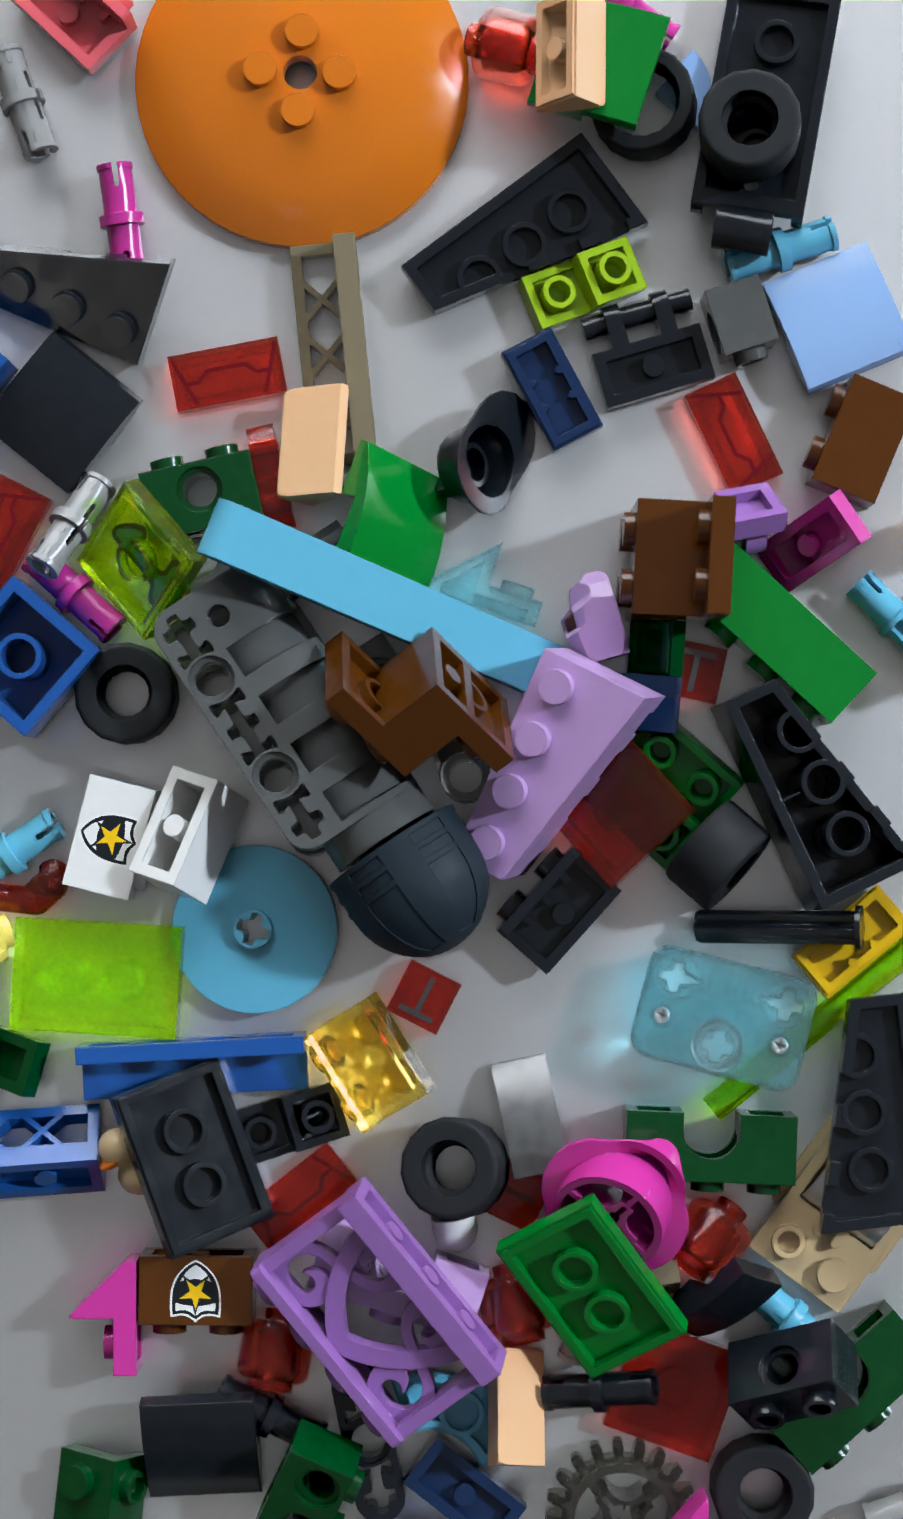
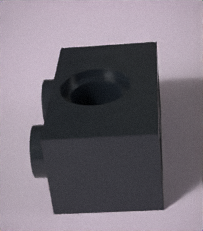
[728,1318,858,1430]

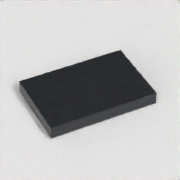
[109,1058,275,1260]

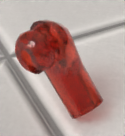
[0,859,69,915]

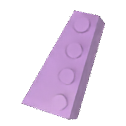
[466,648,665,881]

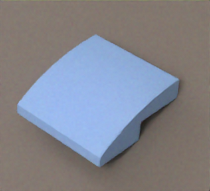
[763,242,903,395]

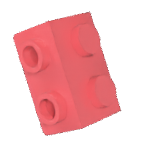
[11,0,137,76]

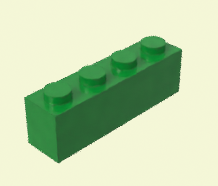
[704,542,877,725]

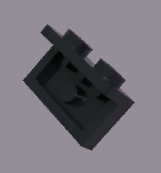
[496,845,622,975]

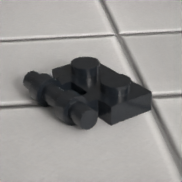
[580,288,715,411]

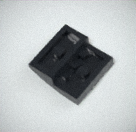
[0,331,144,494]
[139,1391,263,1497]

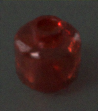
[464,6,536,87]
[671,1196,752,1283]
[480,1264,552,1348]
[236,1307,313,1394]

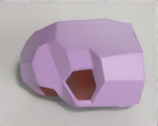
[561,571,630,663]

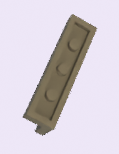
[289,232,376,467]

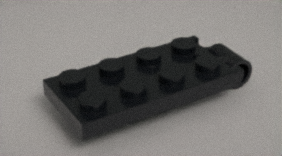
[690,0,842,257]

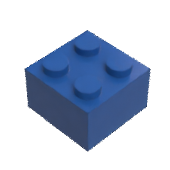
[0,576,102,738]

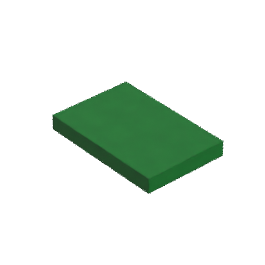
[496,1193,688,1379]

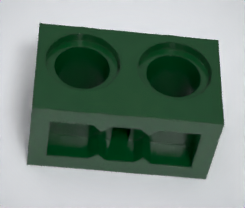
[256,1418,366,1519]

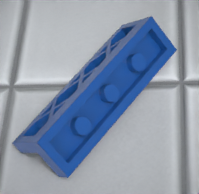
[75,1031,310,1100]
[0,1103,106,1199]

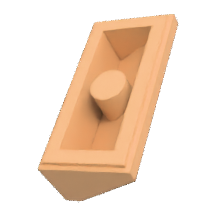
[535,0,606,114]
[277,383,349,506]
[487,1348,545,1467]

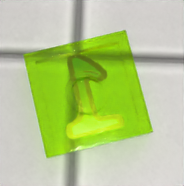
[77,479,208,640]

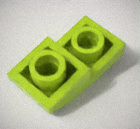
[516,236,648,334]

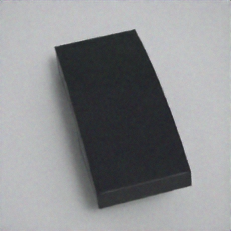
[236,1081,350,1164]
[672,1256,782,1337]

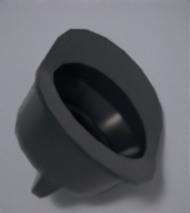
[435,390,536,515]

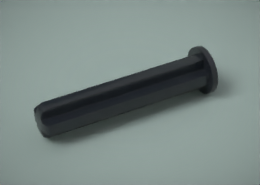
[693,905,865,951]

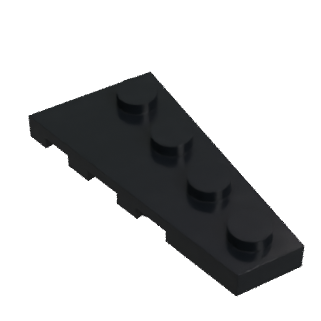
[401,133,648,314]
[818,992,903,1234]

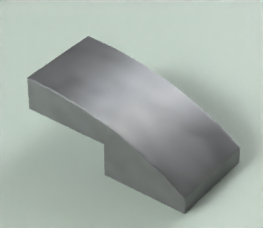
[490,1053,565,1180]

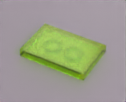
[9,916,185,1040]

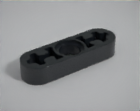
[331,1365,406,1519]

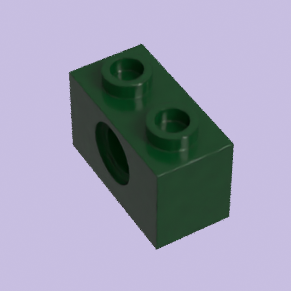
[138,444,266,545]

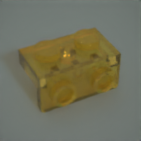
[304,992,435,1133]

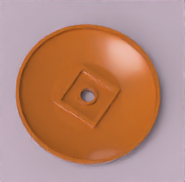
[135,0,469,249]

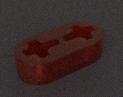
[246,423,297,527]

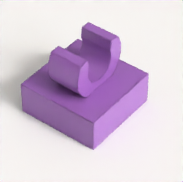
[714,482,788,554]

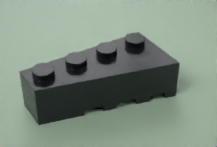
[710,679,903,911]

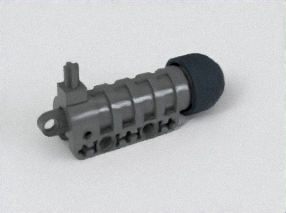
[154,520,489,957]

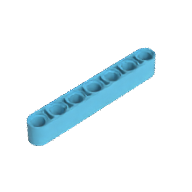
[197,498,565,694]

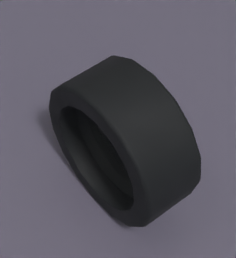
[592,50,697,161]

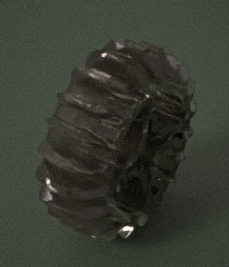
[545,1436,694,1519]

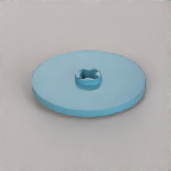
[172,845,339,1014]

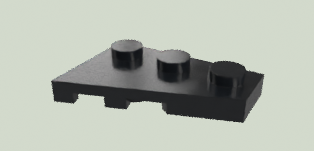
[0,245,176,365]

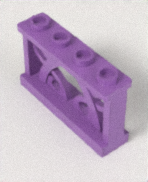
[250,1176,507,1448]

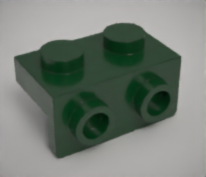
[53,1444,148,1519]

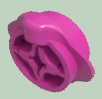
[541,1138,689,1270]

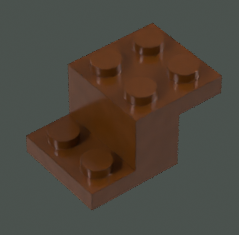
[616,495,737,622]
[324,627,514,777]

